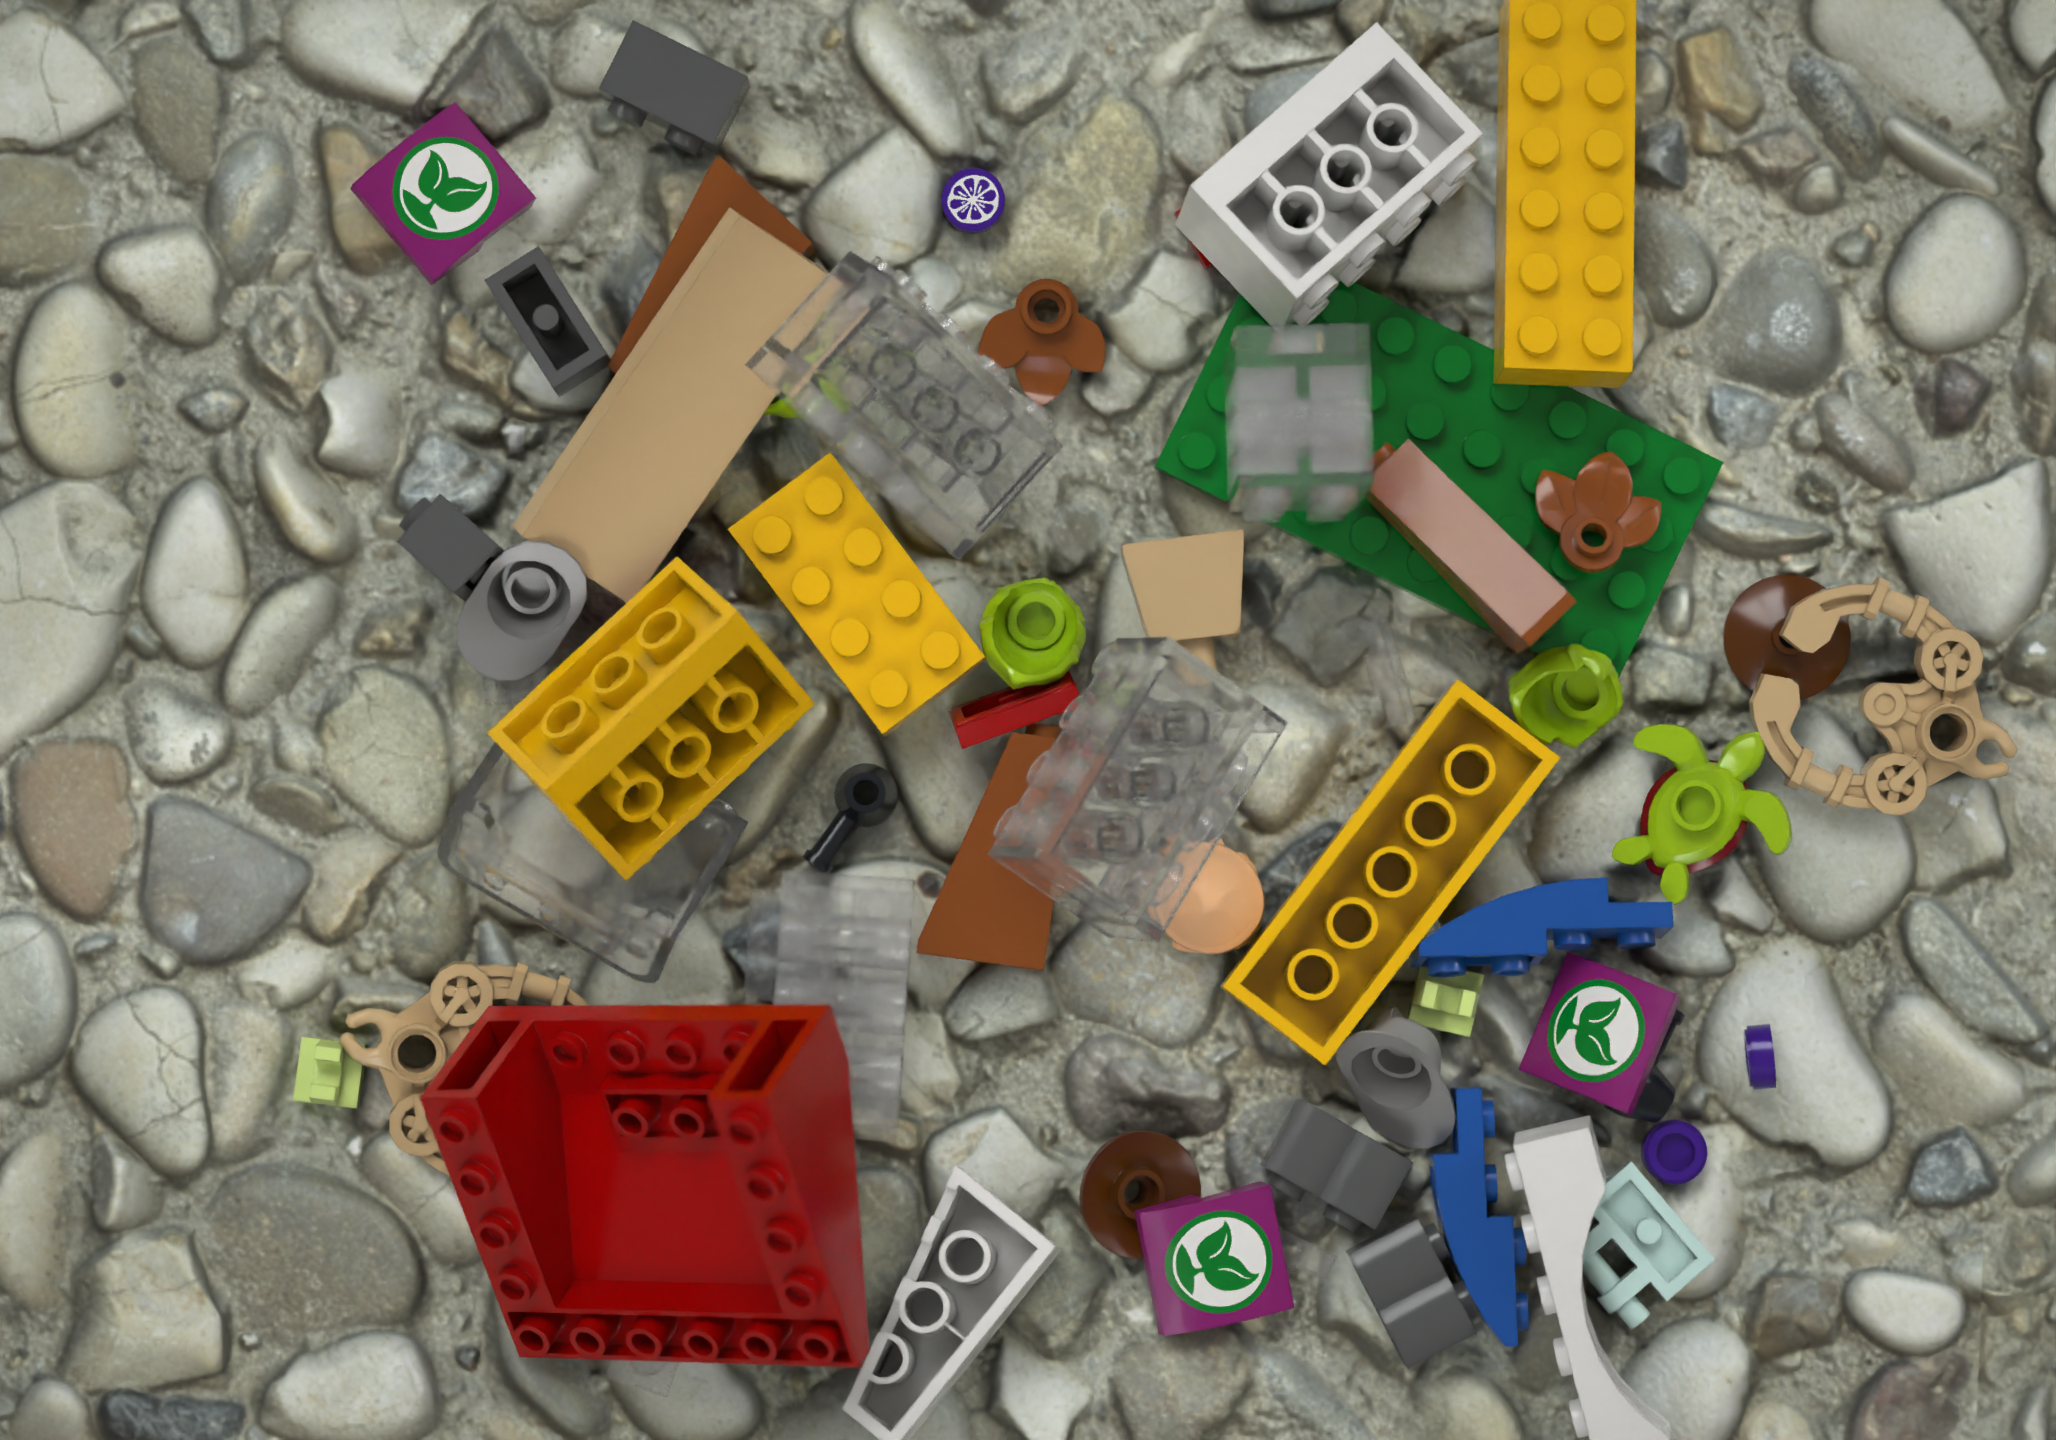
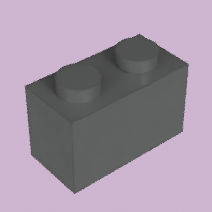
[599,20,750,156]
[484,246,611,397]
[396,494,504,602]

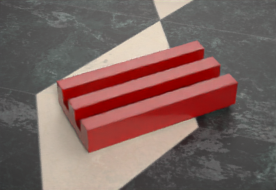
[948,671,1083,749]

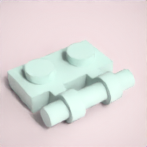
[1583,1161,1716,1329]

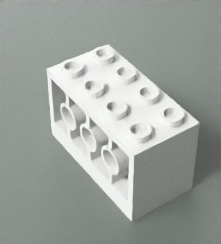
[1175,22,1483,335]

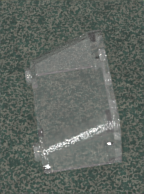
[437,694,749,983]

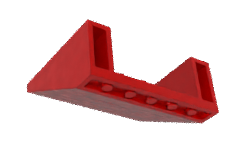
[419,1004,870,1368]

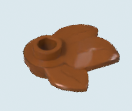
[978,279,1105,407]
[1535,451,1661,573]

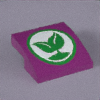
[350,102,536,286]
[1519,952,1681,1116]
[1134,1181,1295,1336]

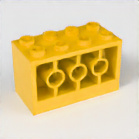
[487,557,815,881]

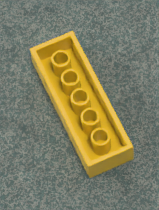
[1493,0,1637,388]
[1219,679,1561,1065]

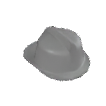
[457,541,587,681]
[1336,1007,1456,1149]

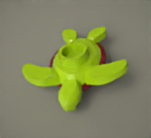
[1611,724,1792,905]

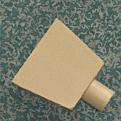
[1121,529,1244,681]

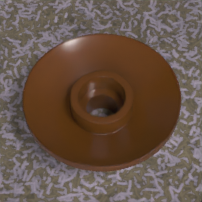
[1723,575,1851,700]
[1079,1130,1201,1259]

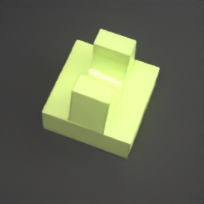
[1407,967,1484,1037]
[293,1036,368,1109]

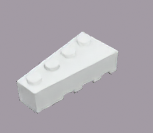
[843,1165,1062,1440]

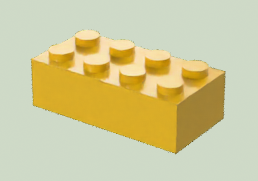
[728,452,986,738]

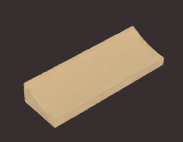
[512,207,849,603]

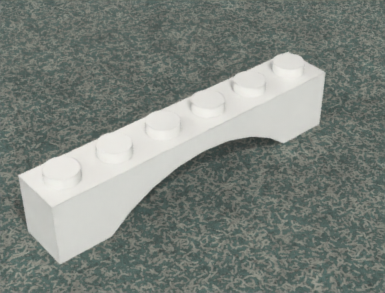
[1505,1115,1675,1440]

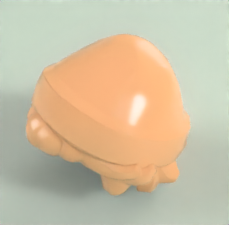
[1146,837,1265,955]

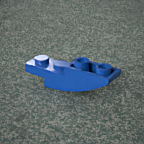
[1409,877,1674,977]
[1428,1087,1529,1347]

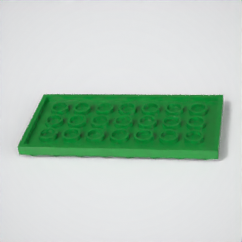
[1154,281,1723,679]

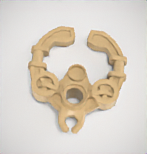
[1749,577,2018,816]
[339,961,590,1181]

